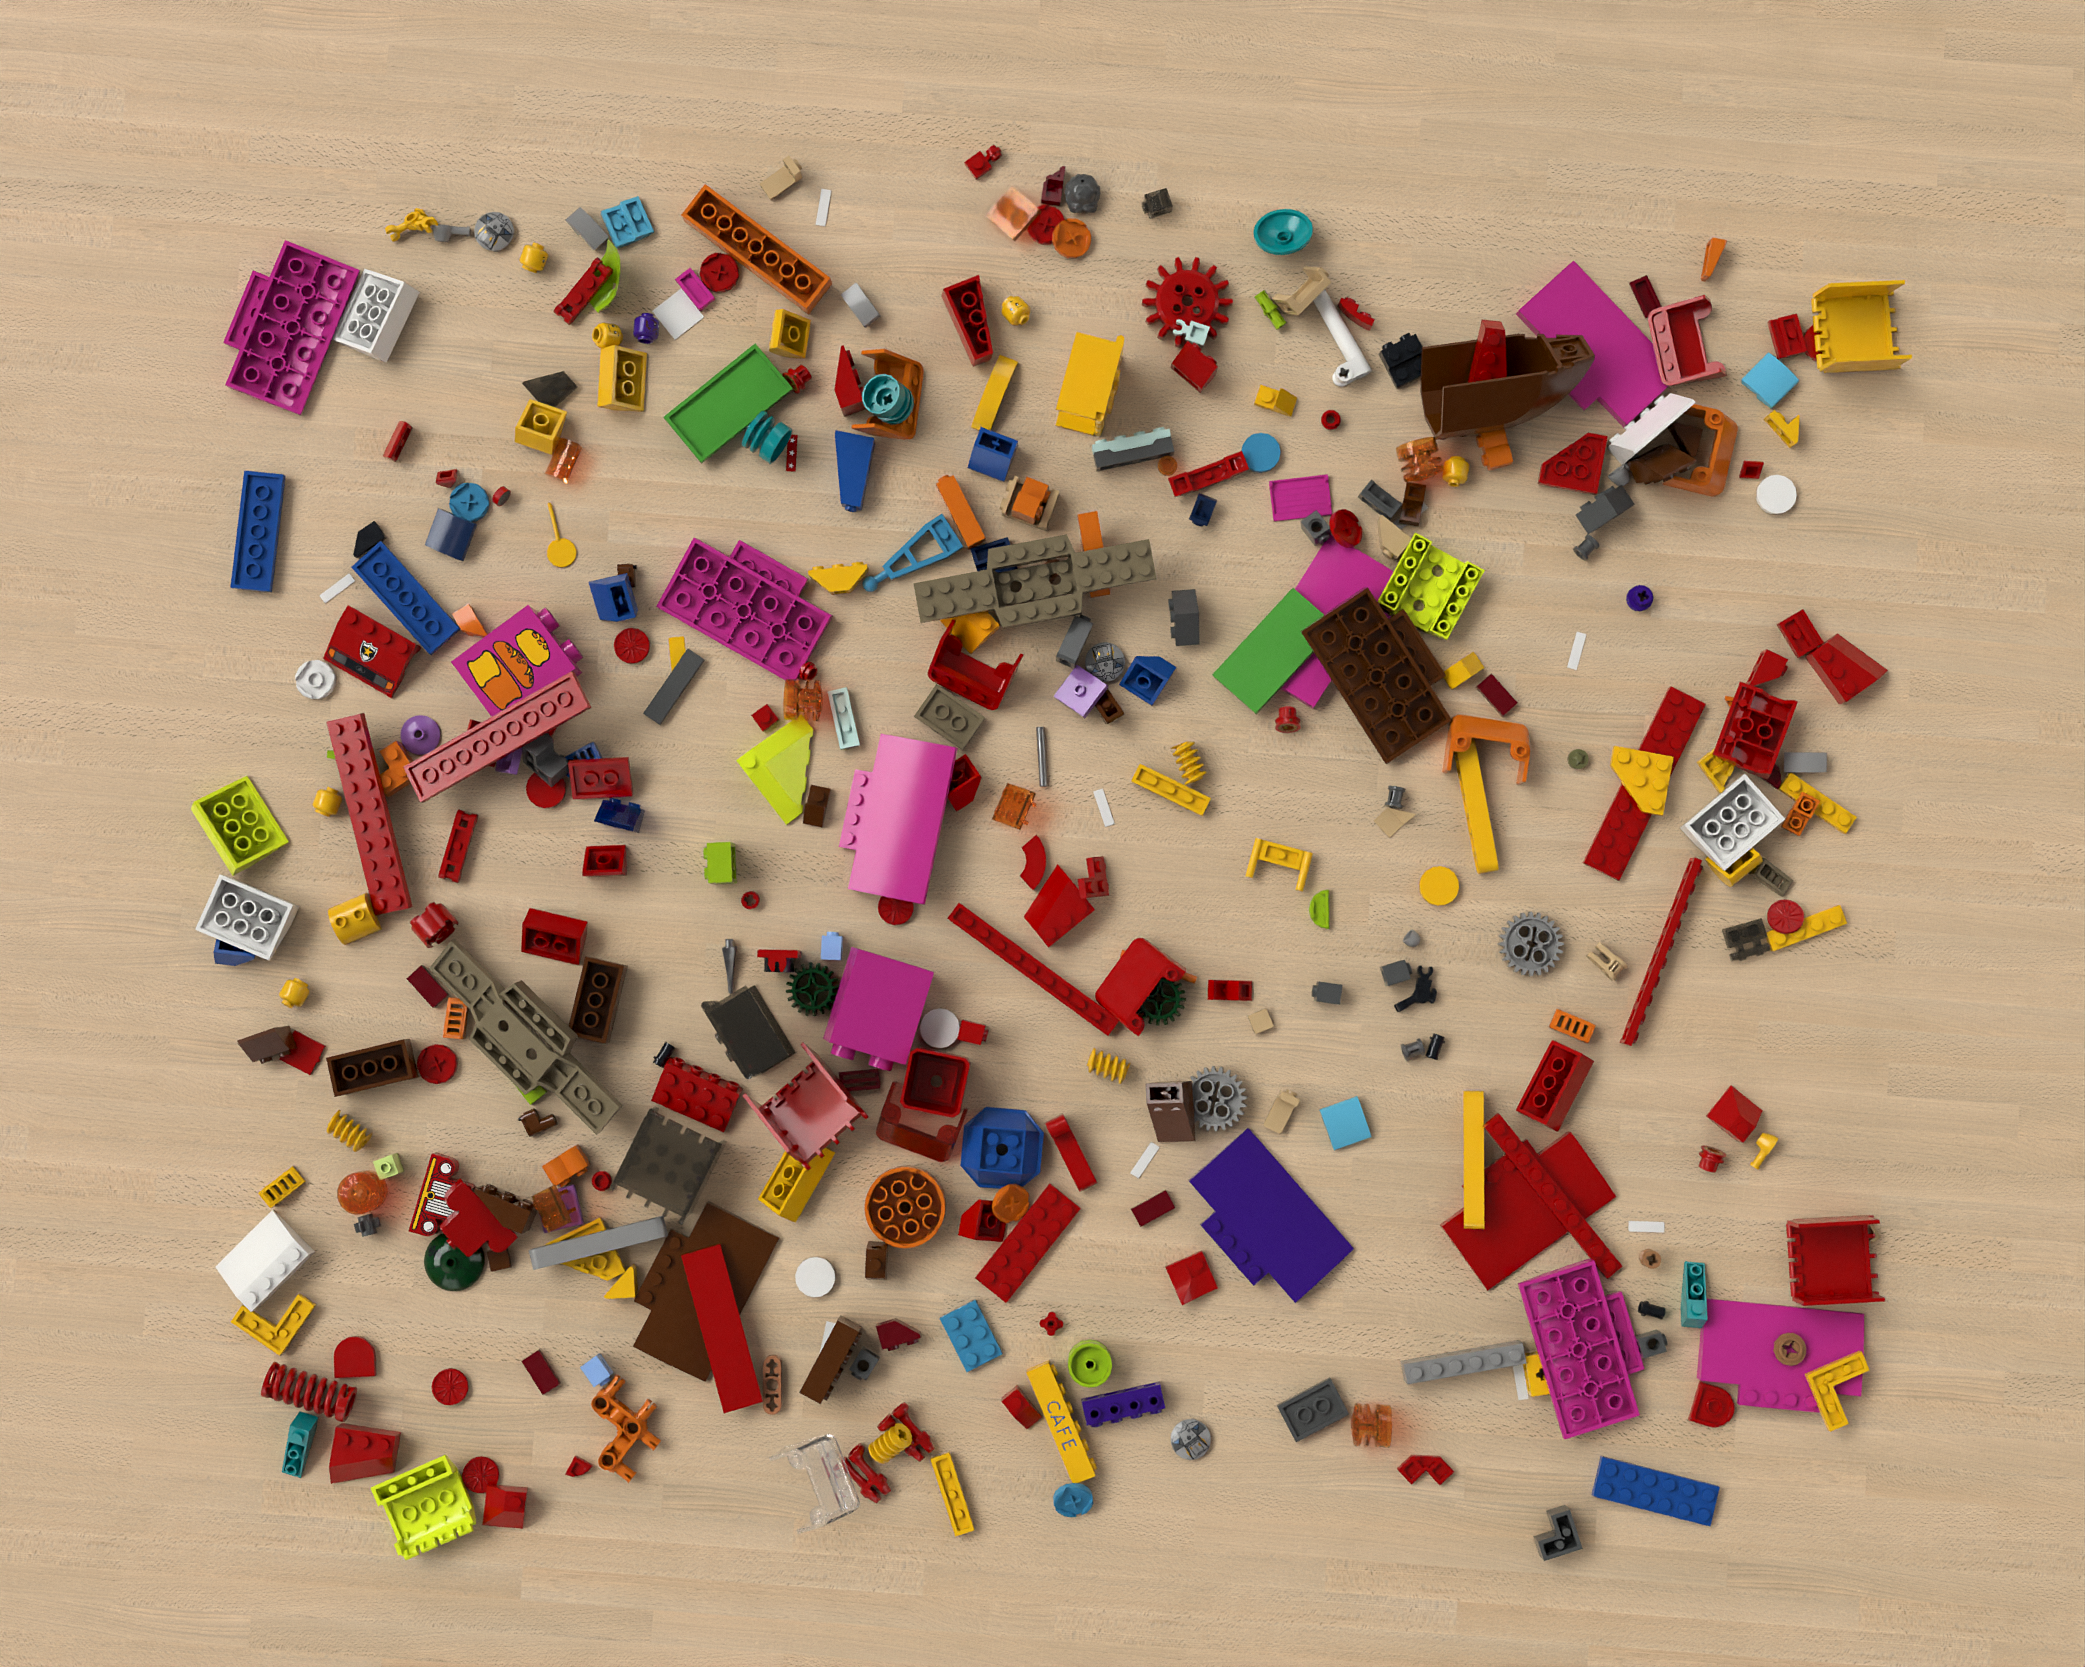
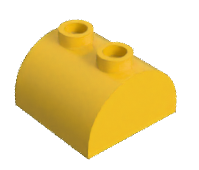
[769,309,811,359]
[1705,848,1763,887]
[328,893,382,945]

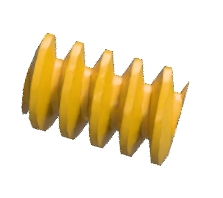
[1170,741,1207,785]
[1086,1047,1130,1084]
[327,1110,373,1152]
[868,1423,912,1464]

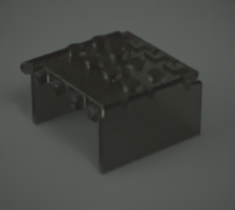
[701,985,796,1079]
[610,1107,727,1225]

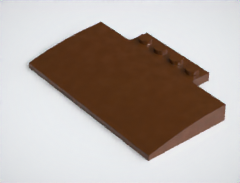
[1300,587,1452,764]
[633,1201,780,1382]

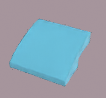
[601,196,654,249]
[1741,352,1799,409]
[1320,1096,1371,1150]

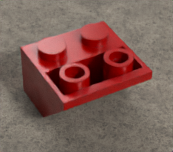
[1171,341,1218,393]

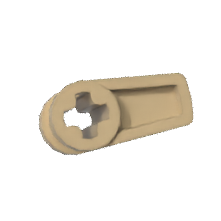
[1586,942,1628,982]

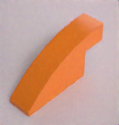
[1077,511,1110,598]

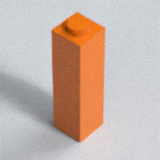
[936,475,986,550]

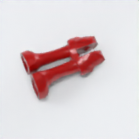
[877,1402,935,1462]
[833,1443,891,1504]

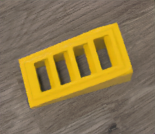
[258,1166,306,1208]

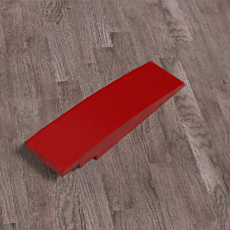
[681,1244,763,1414]

